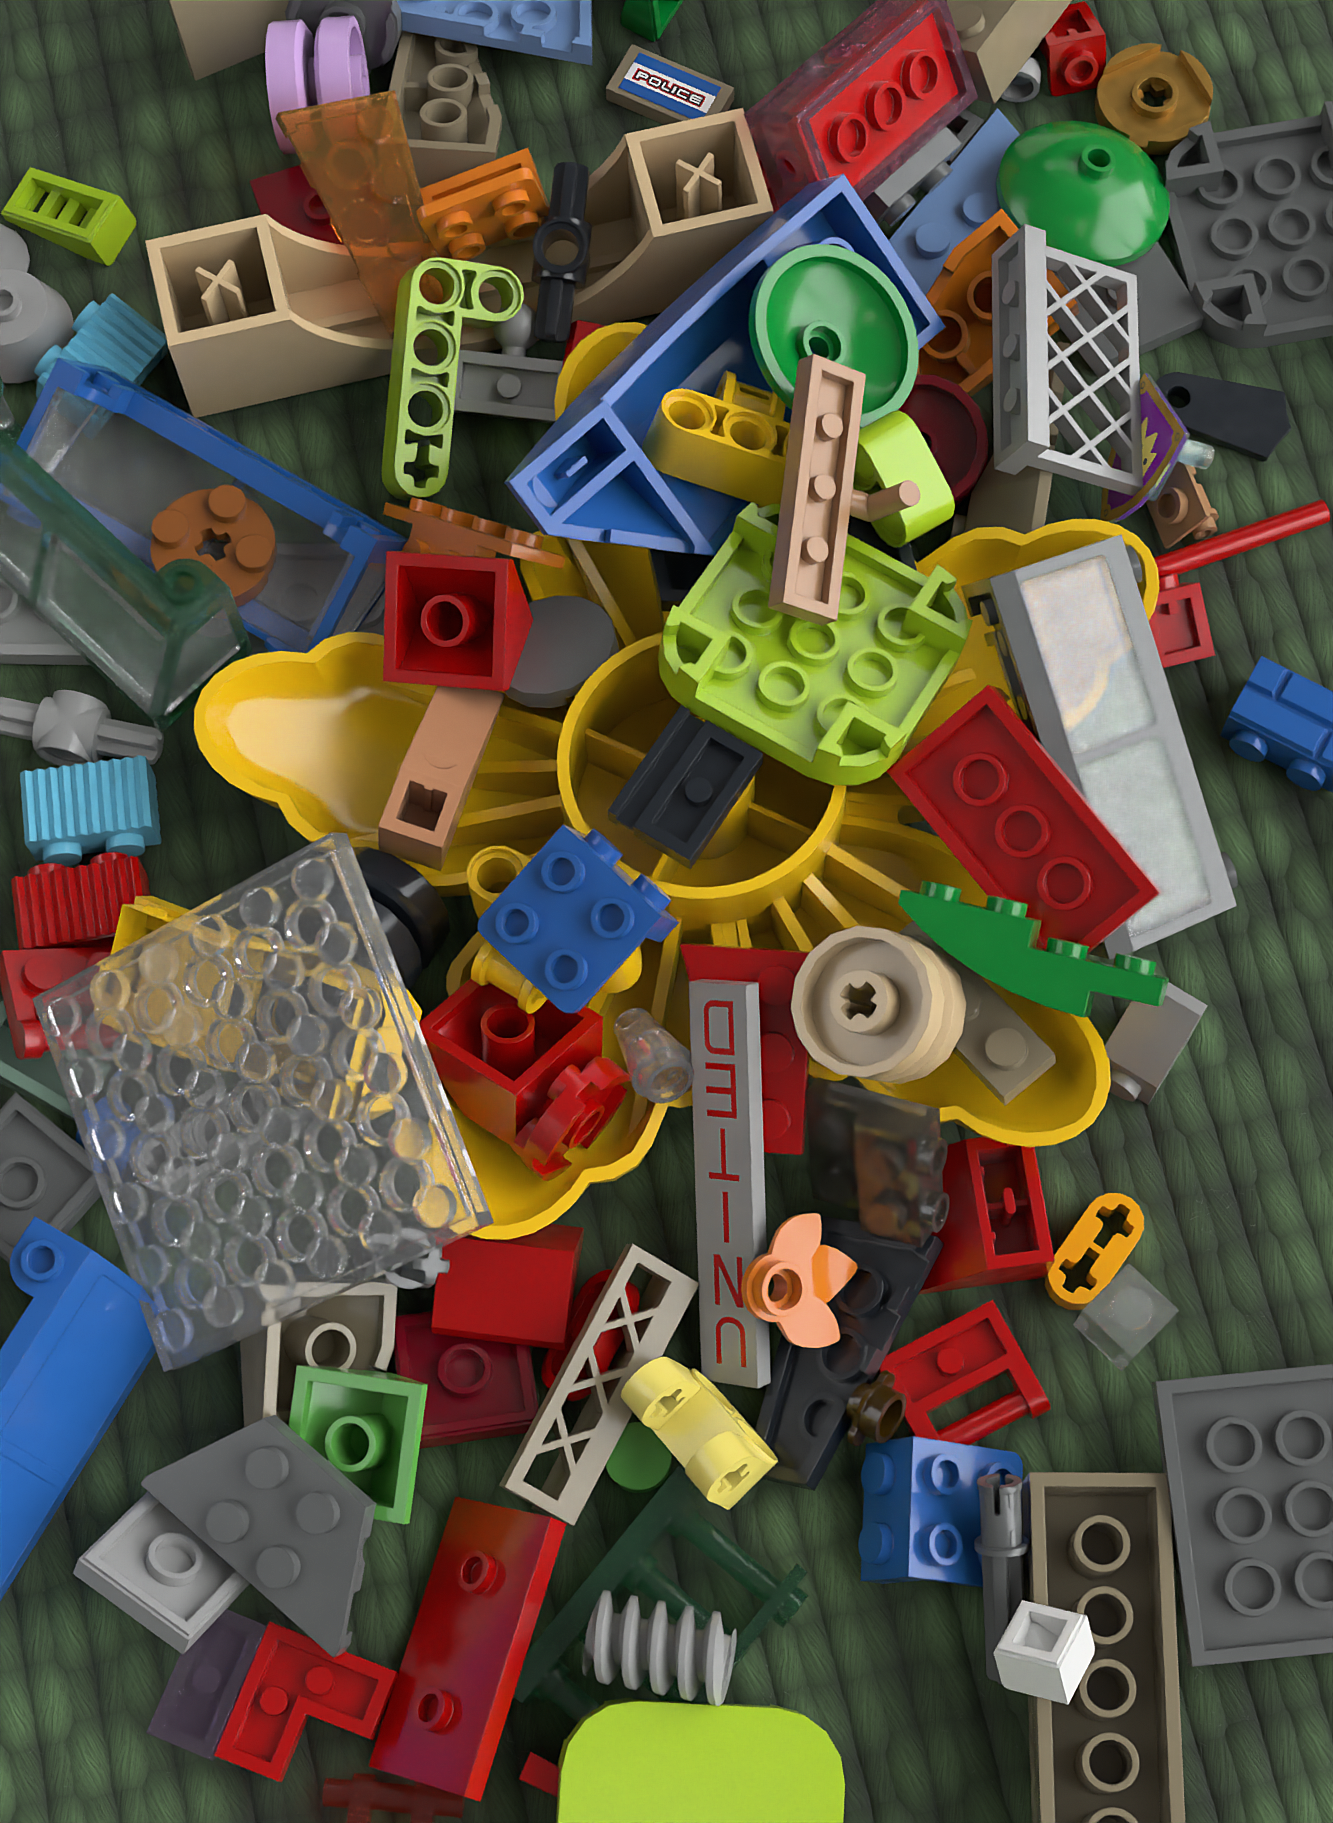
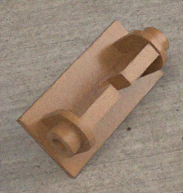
[1144,435,1219,549]

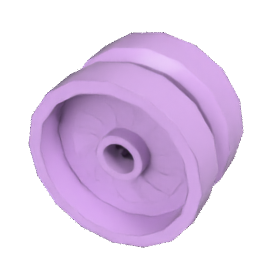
[265,16,371,154]

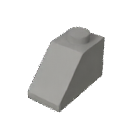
[1105,974,1208,1105]

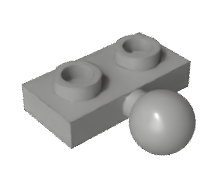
[454,303,563,424]

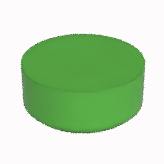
[605,1422,672,1493]

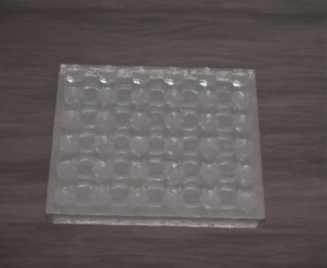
[32,833,494,1372]

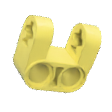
[621,1357,778,1510]

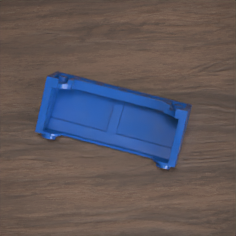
[0,1216,179,1601]

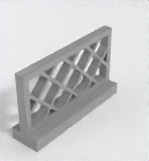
[992,224,1143,496]

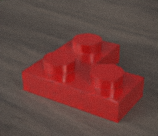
[214,1621,399,1782]

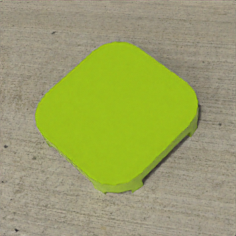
[658,502,973,785]
[556,1697,845,1823]

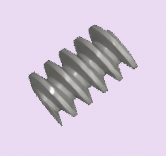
[582,1590,737,1706]

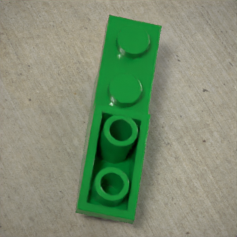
[898,880,1169,1018]

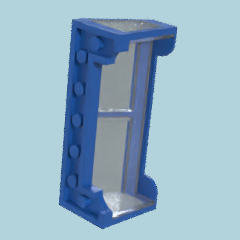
[0,358,409,653]

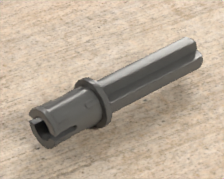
[974,1474,1030,1685]

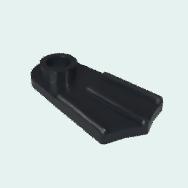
[1154,372,1291,462]

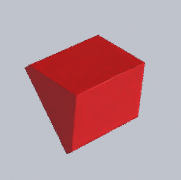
[383,551,534,691]
[431,1222,584,1350]

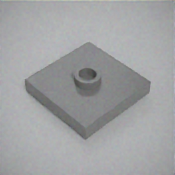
[73,1492,250,1654]

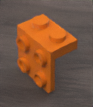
[416,148,549,261]

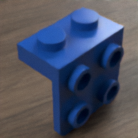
[478,824,679,1014]
[858,1436,1023,1588]

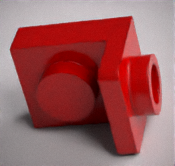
[1038,1,1106,97]
[1149,573,1215,668]

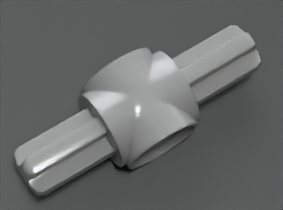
[0,690,164,766]

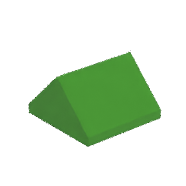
[289,1365,428,1524]

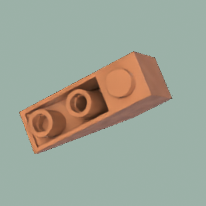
[378,686,505,871]

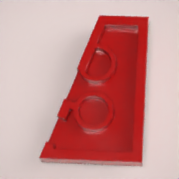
[680,943,810,1155]

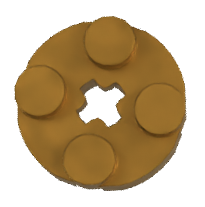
[1094,43,1213,157]

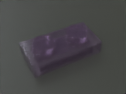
[146,1609,267,1761]

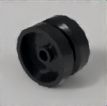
[279,847,450,1004]

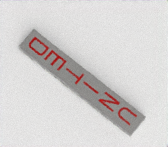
[689,979,771,1388]

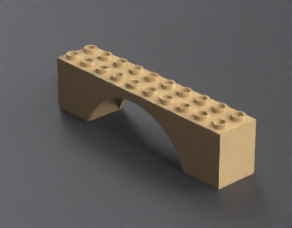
[145,108,773,418]

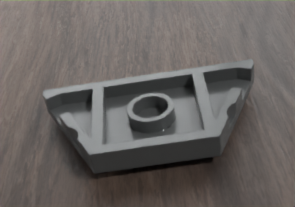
[141,1415,376,1658]

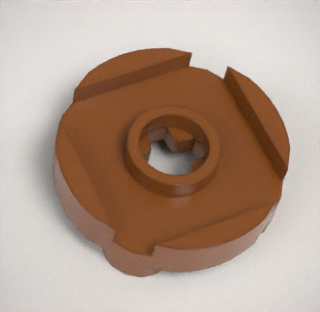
[150,485,277,611]

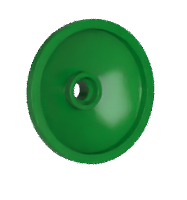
[996,121,1170,267]
[749,244,919,428]

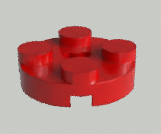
[511,1056,630,1181]

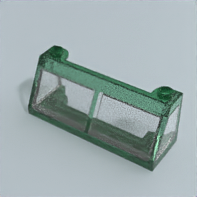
[0,376,253,733]

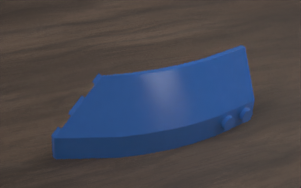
[504,173,946,557]

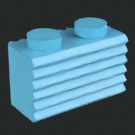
[34,293,168,441]
[20,755,161,866]

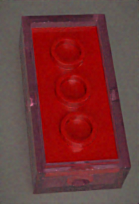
[744,0,978,209]

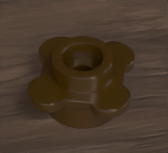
[846,1370,906,1447]

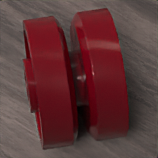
[898,374,988,512]

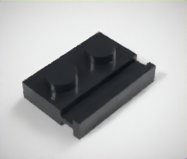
[608,705,763,869]

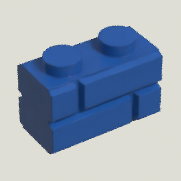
[1220,656,1333,793]

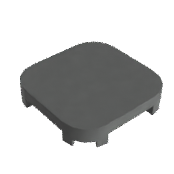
[1162,101,1333,348]

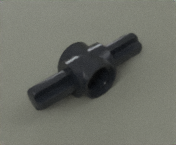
[531,162,592,343]

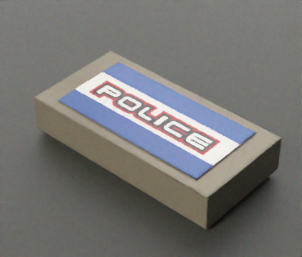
[606,44,734,125]

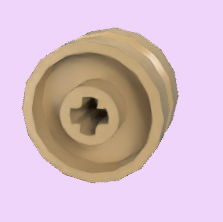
[791,926,966,1084]

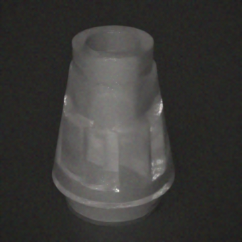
[613,1008,694,1103]

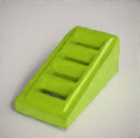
[0,167,136,266]

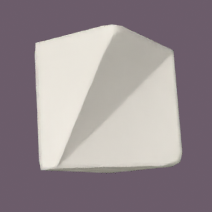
[994,1600,1095,1704]

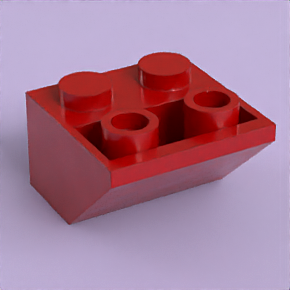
[895,1137,1055,1295]

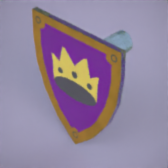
[1100,373,1214,523]

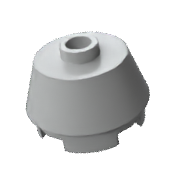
[0,268,74,388]

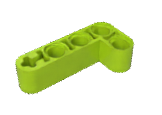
[381,257,524,501]
[853,410,955,547]

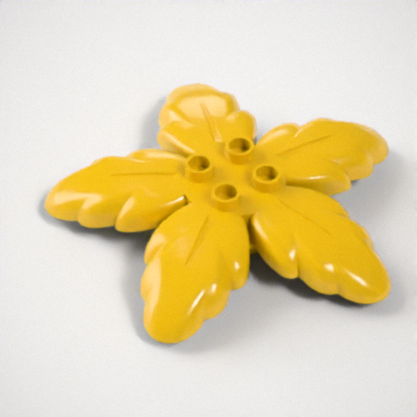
[194,322,1159,1240]

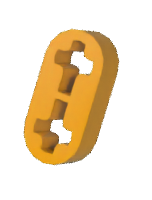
[1045,1193,1144,1310]

